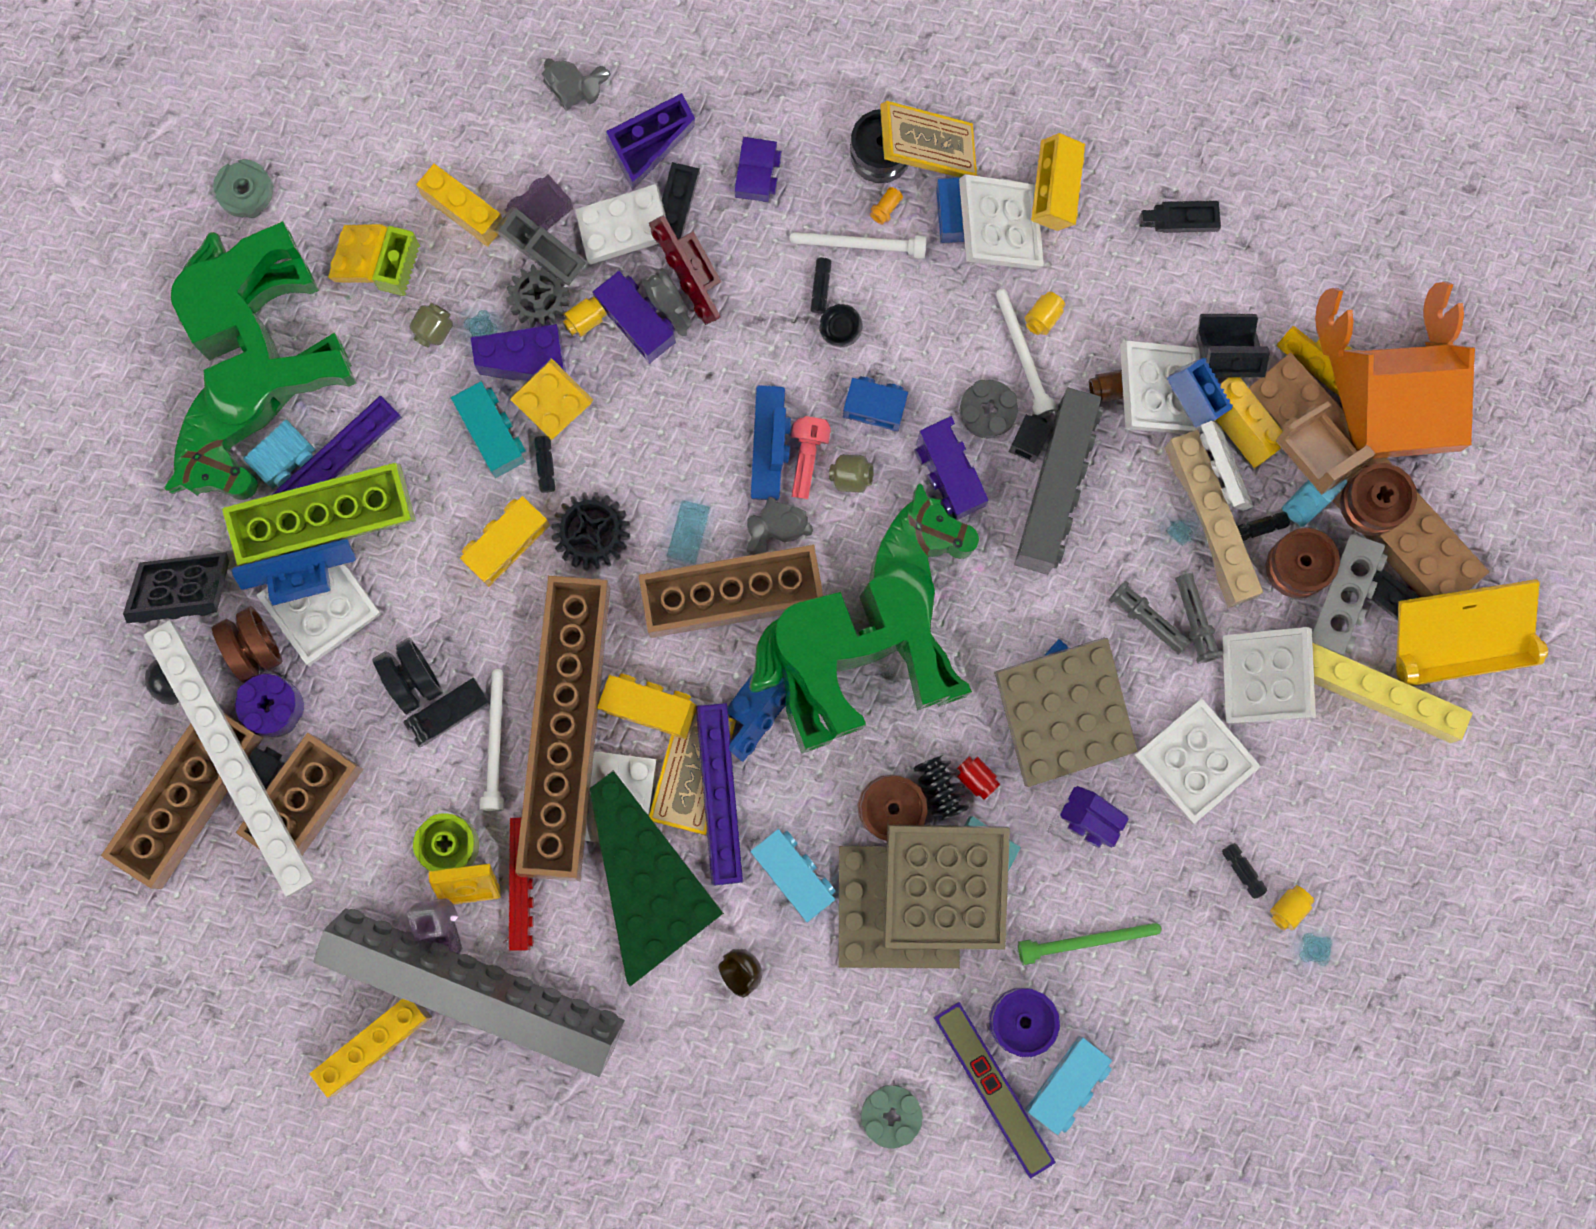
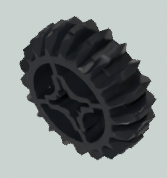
[551,492,631,571]

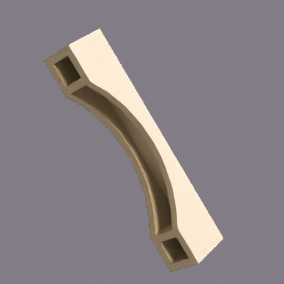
[1164,430,1263,608]

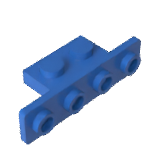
[750,385,791,501]
[232,539,356,606]
[727,673,786,762]

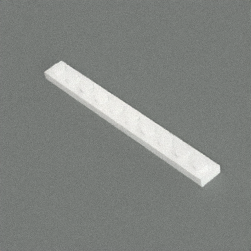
[143,620,316,897]

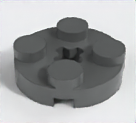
[959,380,1018,439]

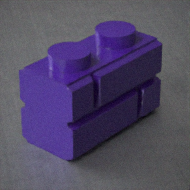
[1060,786,1129,848]

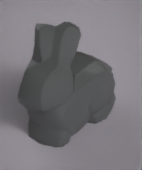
[542,58,611,111]
[642,268,691,336]
[747,497,813,555]

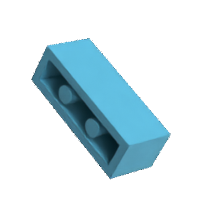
[750,829,836,923]
[1025,1036,1113,1135]

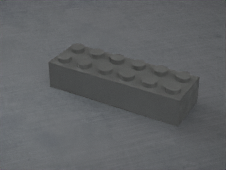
[1014,387,1104,575]

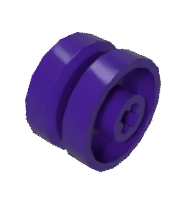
[989,988,1060,1057]

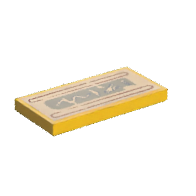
[880,101,977,178]
[649,712,736,836]

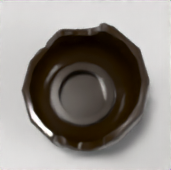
[718,949,762,998]

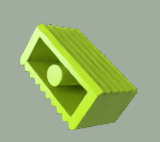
[372,226,421,296]

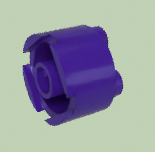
[235,674,304,737]

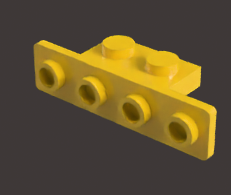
[1277,326,1352,396]

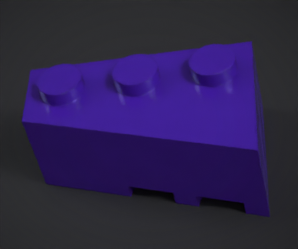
[606,93,695,190]
[470,324,566,381]
[914,416,989,520]

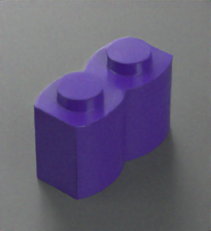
[735,137,782,202]

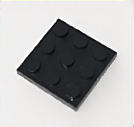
[123,552,230,624]

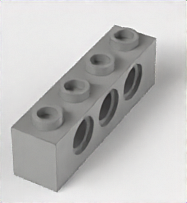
[1312,533,1388,656]

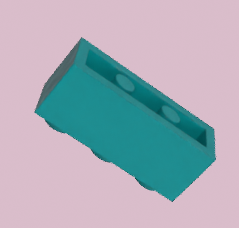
[450,381,527,479]

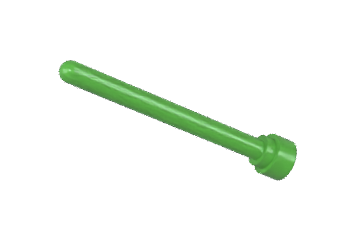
[1018,923,1162,966]

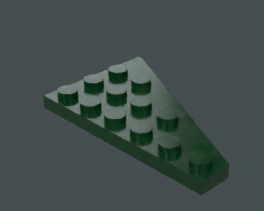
[589,770,724,987]

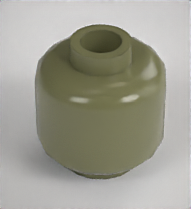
[409,303,453,348]
[829,454,874,493]

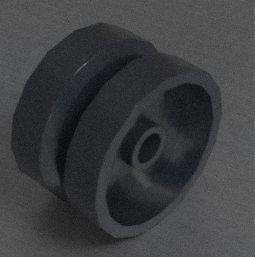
[850,109,909,183]
[372,637,443,715]

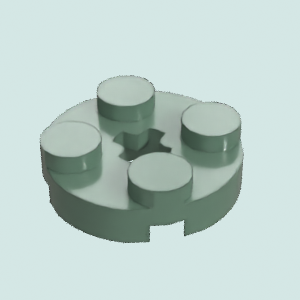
[213,159,274,218]
[861,1085,923,1149]

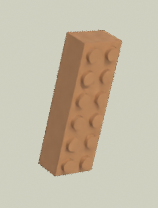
[638,544,823,638]
[101,711,264,889]

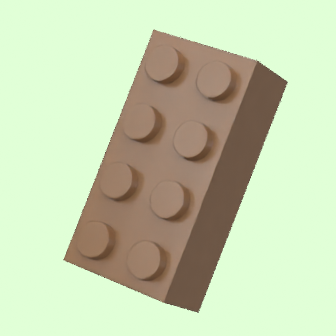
[236,732,364,856]

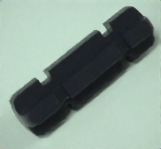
[810,257,832,314]
[534,436,555,493]
[1237,511,1290,541]
[1222,843,1267,899]

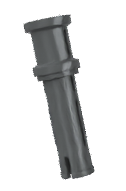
[1175,573,1223,664]
[1109,580,1191,655]

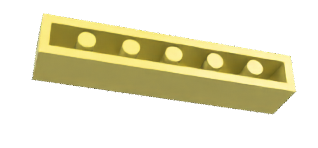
[1312,643,1473,743]

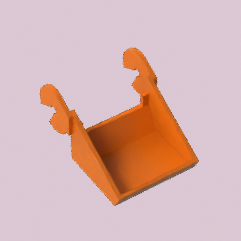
[1315,281,1475,459]

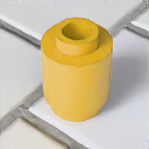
[1024,292,1065,335]
[562,296,607,337]
[1270,885,1315,931]

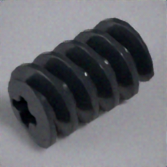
[913,755,970,822]

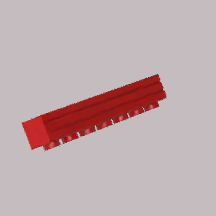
[509,817,534,951]

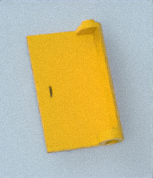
[1396,579,1548,686]

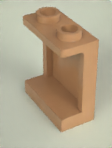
[1276,401,1375,495]

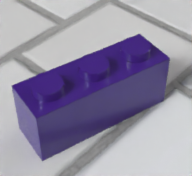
[592,271,676,364]

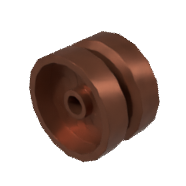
[1340,463,1417,536]
[1265,528,1340,599]
[211,606,283,683]
[857,775,928,841]

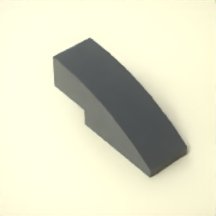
[494,207,586,286]

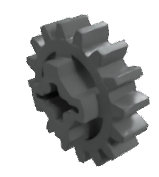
[506,264,570,328]

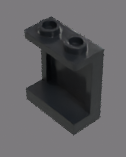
[1196,314,1270,377]

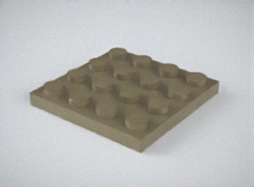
[994,637,1138,787]
[883,824,1010,950]
[838,846,960,969]

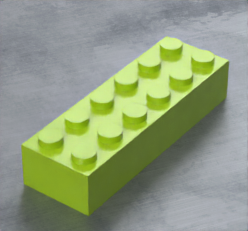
[222,462,416,566]

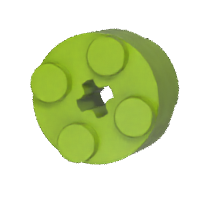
[413,813,479,871]

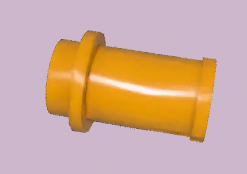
[870,187,904,225]

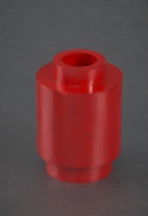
[957,756,1000,800]

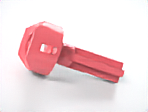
[790,416,831,500]

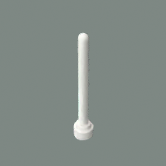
[789,232,927,259]
[996,288,1058,418]
[480,668,504,811]

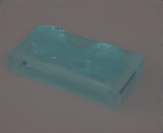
[667,500,711,565]

